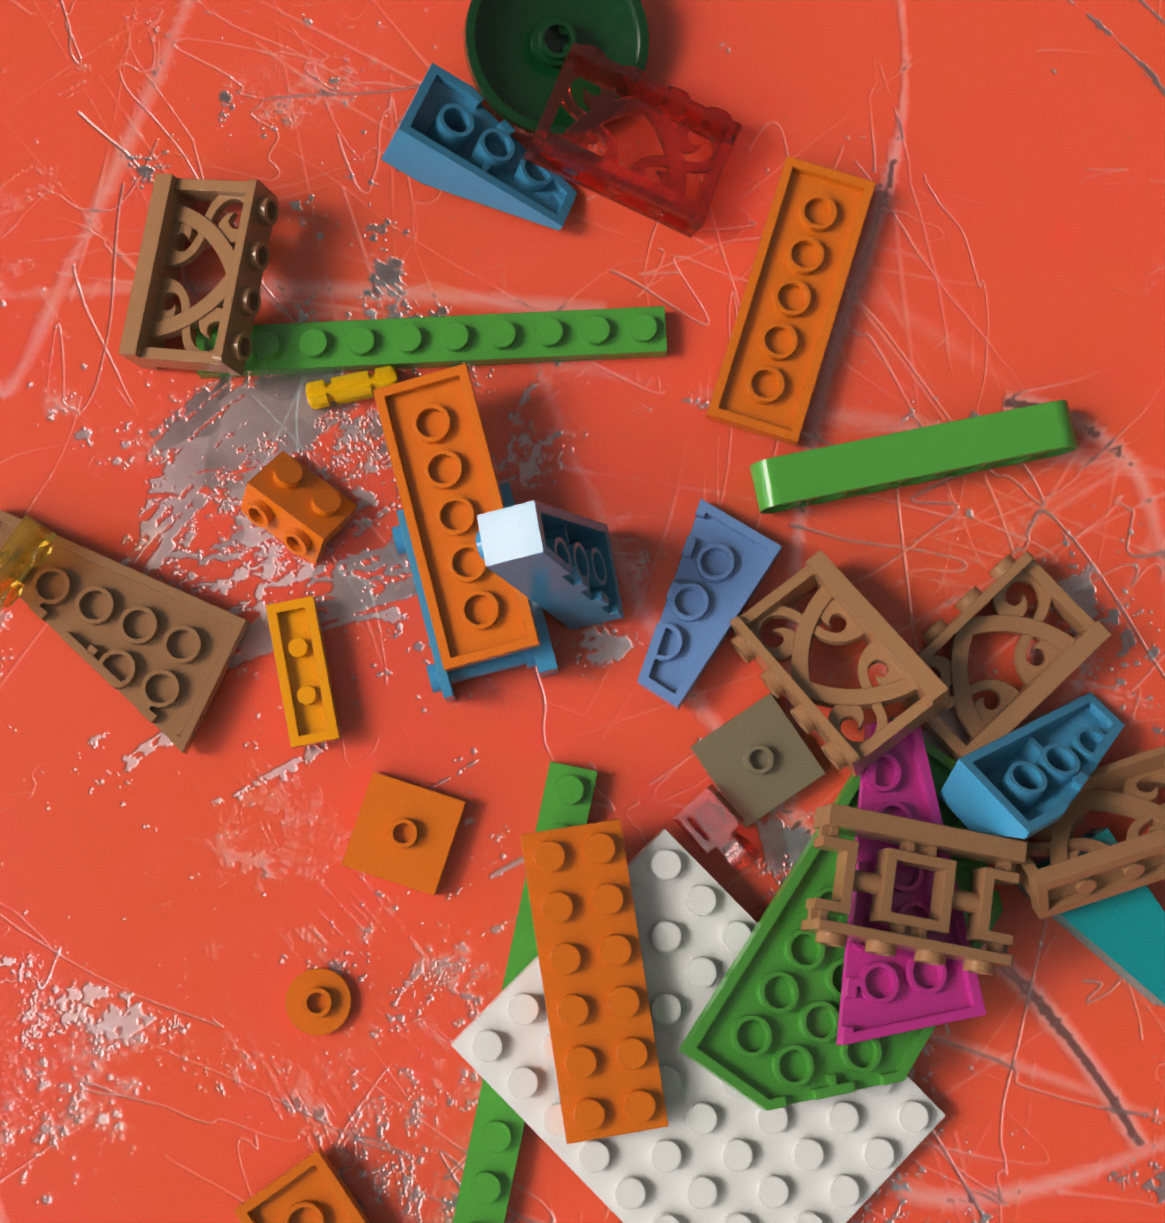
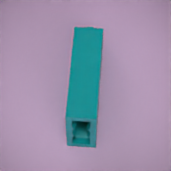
[1016,828,1165,1007]

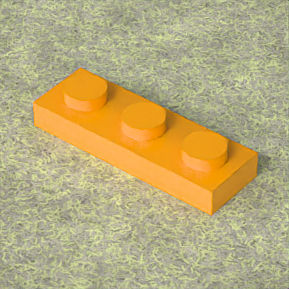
[265,596,342,749]

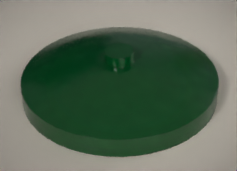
[463,0,649,137]

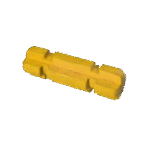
[306,366,399,409]

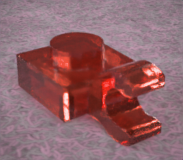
[673,784,759,872]

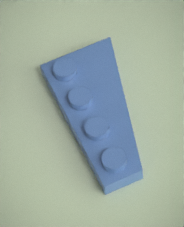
[637,499,782,710]

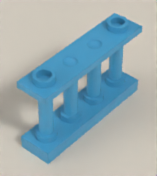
[391,482,558,702]

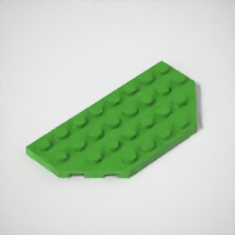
[678,716,1003,1111]

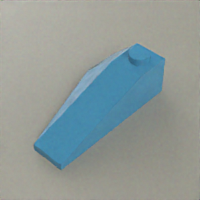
[381,63,577,231]

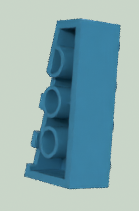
[476,500,625,630]

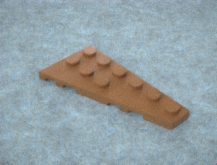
[0,510,250,754]

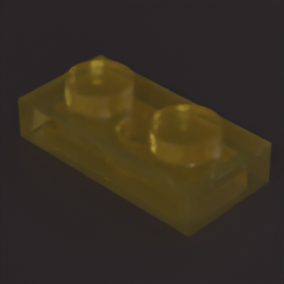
[0,515,57,612]

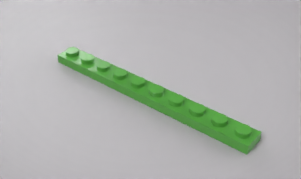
[196,306,667,378]
[453,761,598,1223]

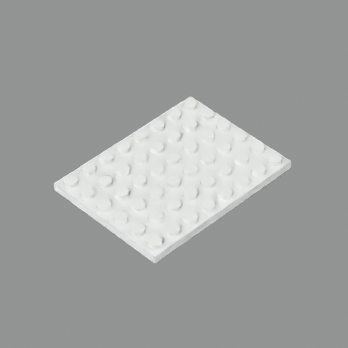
[451,829,946,1223]

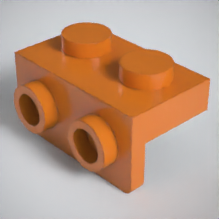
[240,451,358,564]

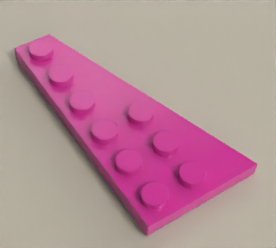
[836,719,986,1045]

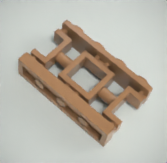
[801,803,1027,975]

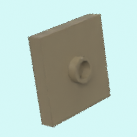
[690,693,826,828]

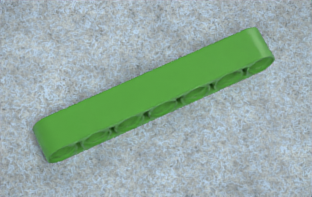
[749,400,1079,514]

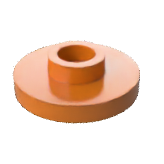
[285,968,352,1036]

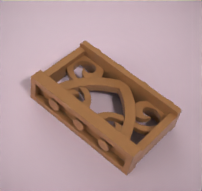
[118,173,278,376]
[729,550,950,777]
[886,551,1112,762]
[990,745,1165,920]

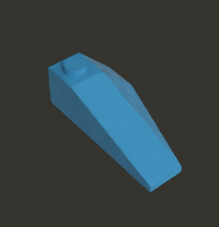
[938,692,1125,839]

